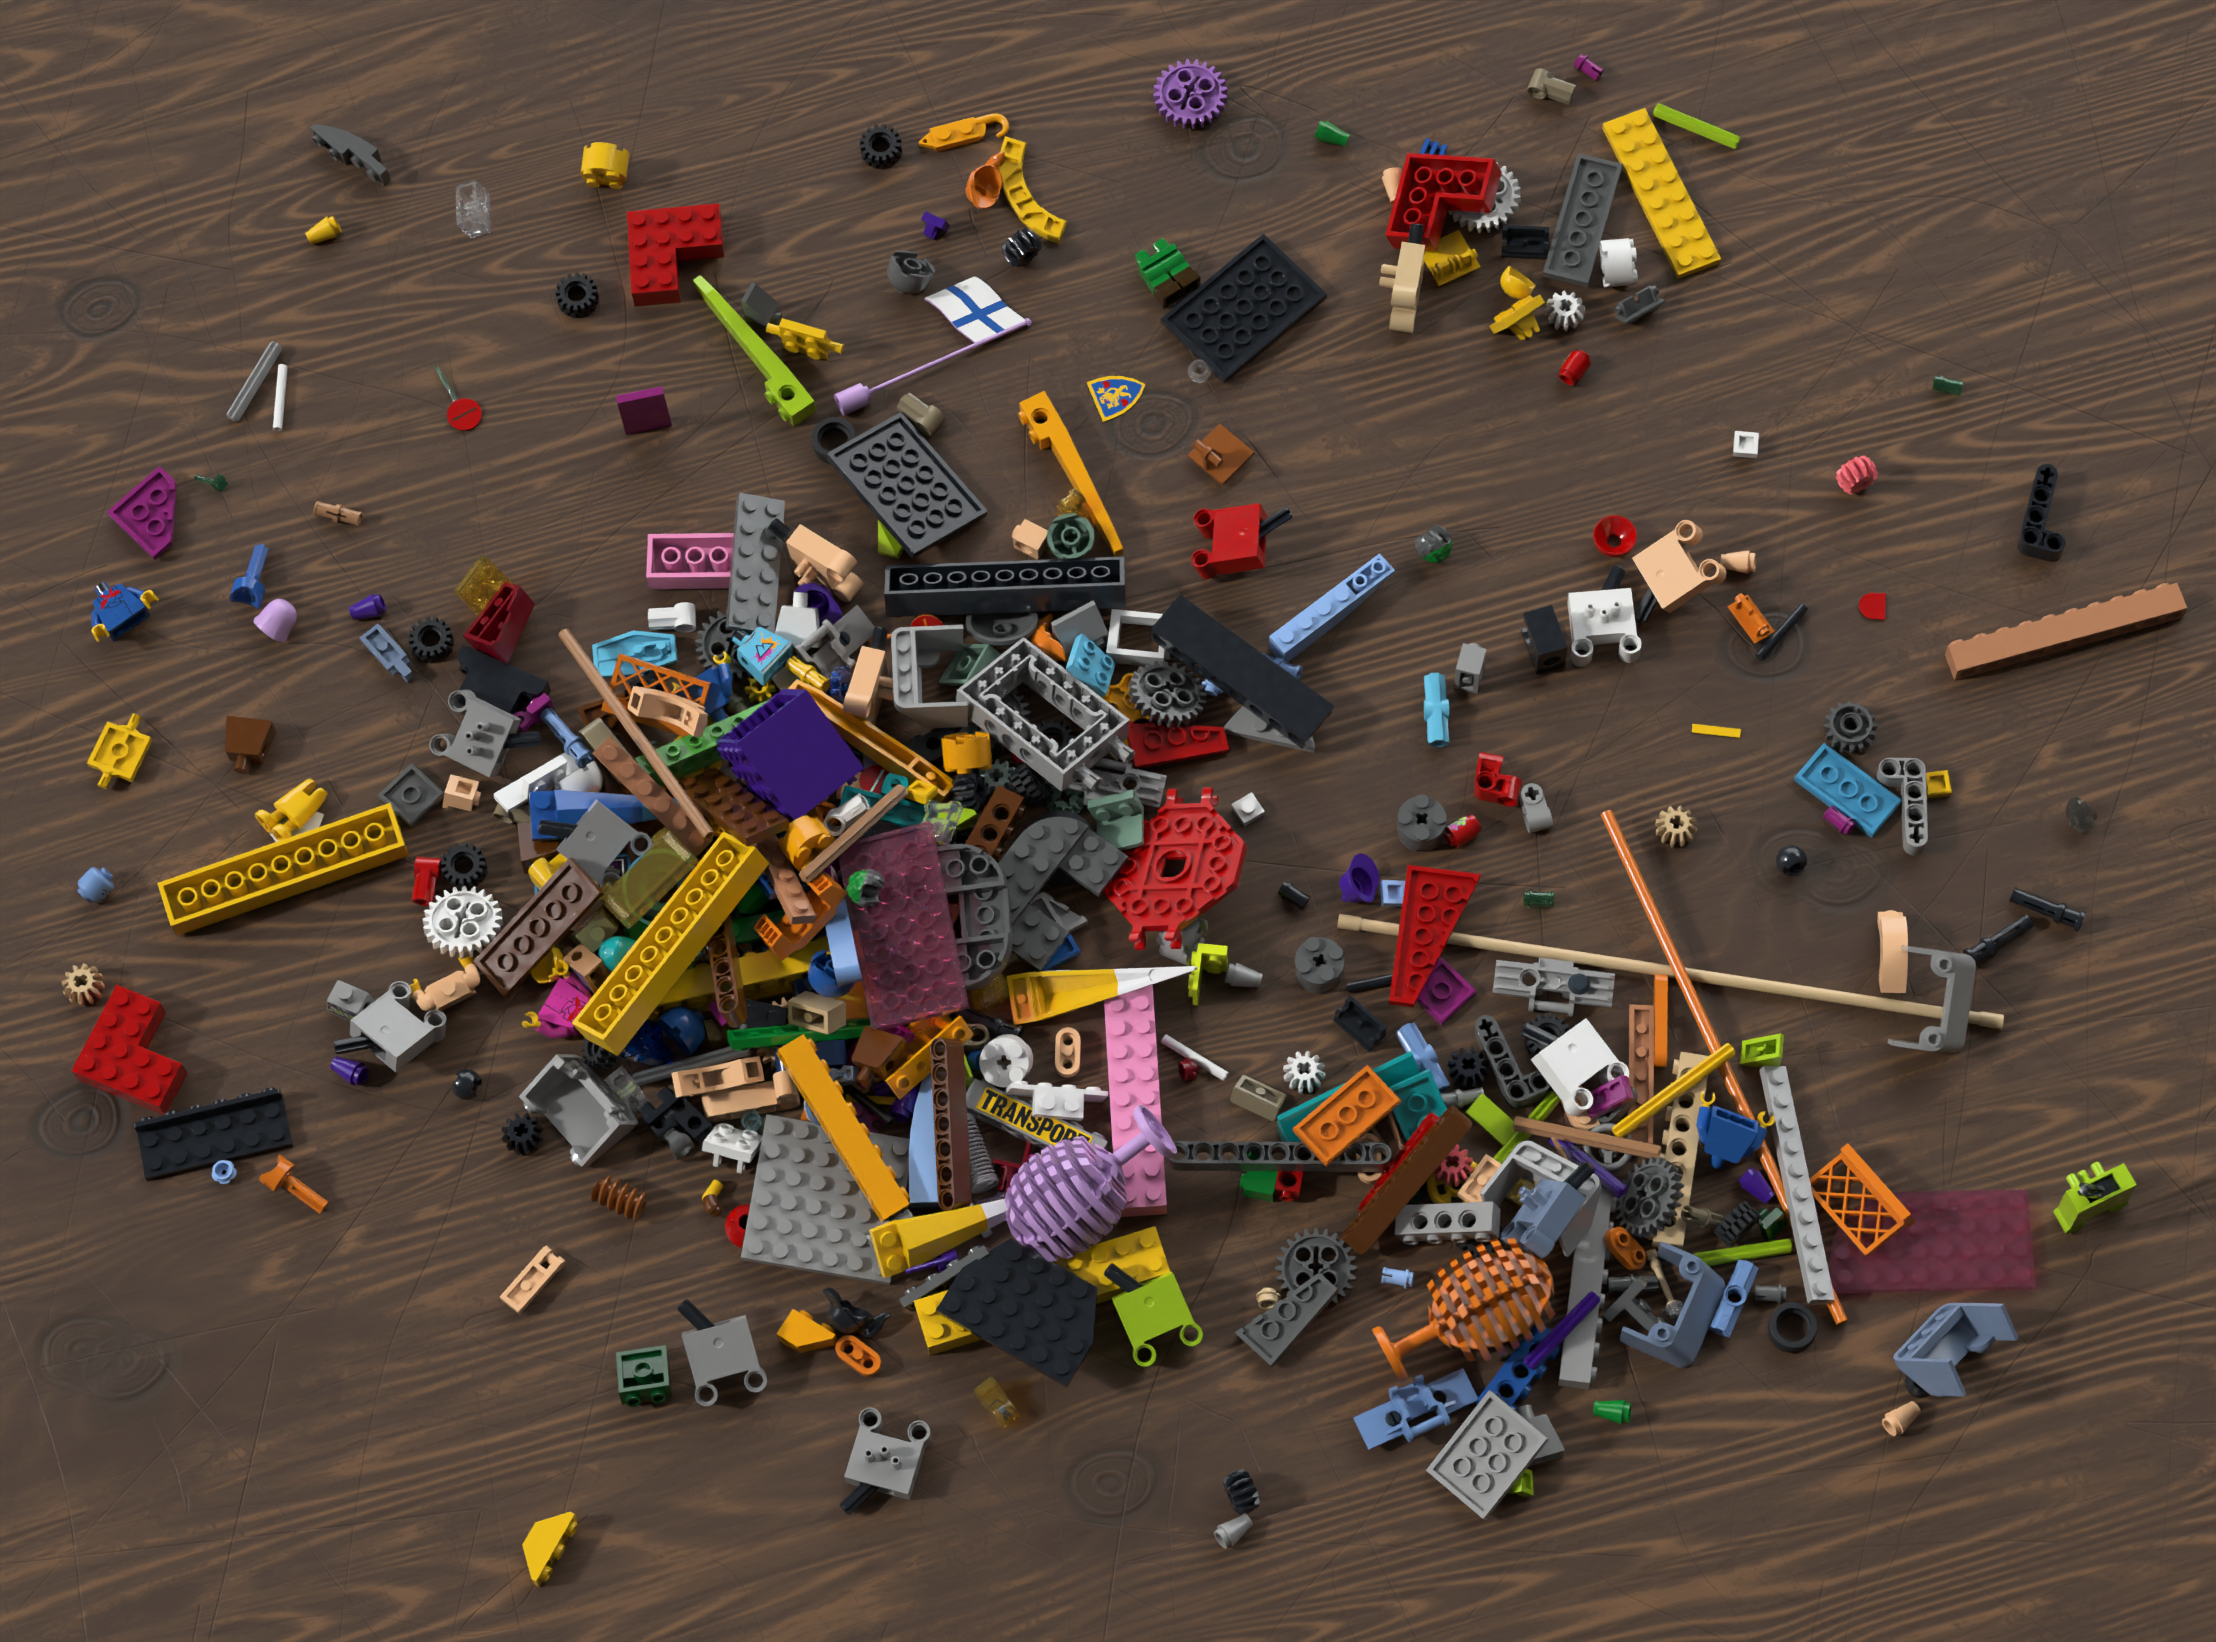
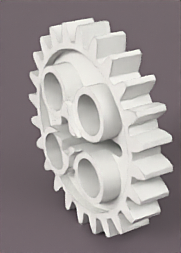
[1448,162,1521,233]
[423,886,503,958]

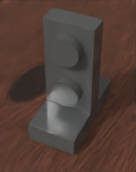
[1603,1275,1666,1332]

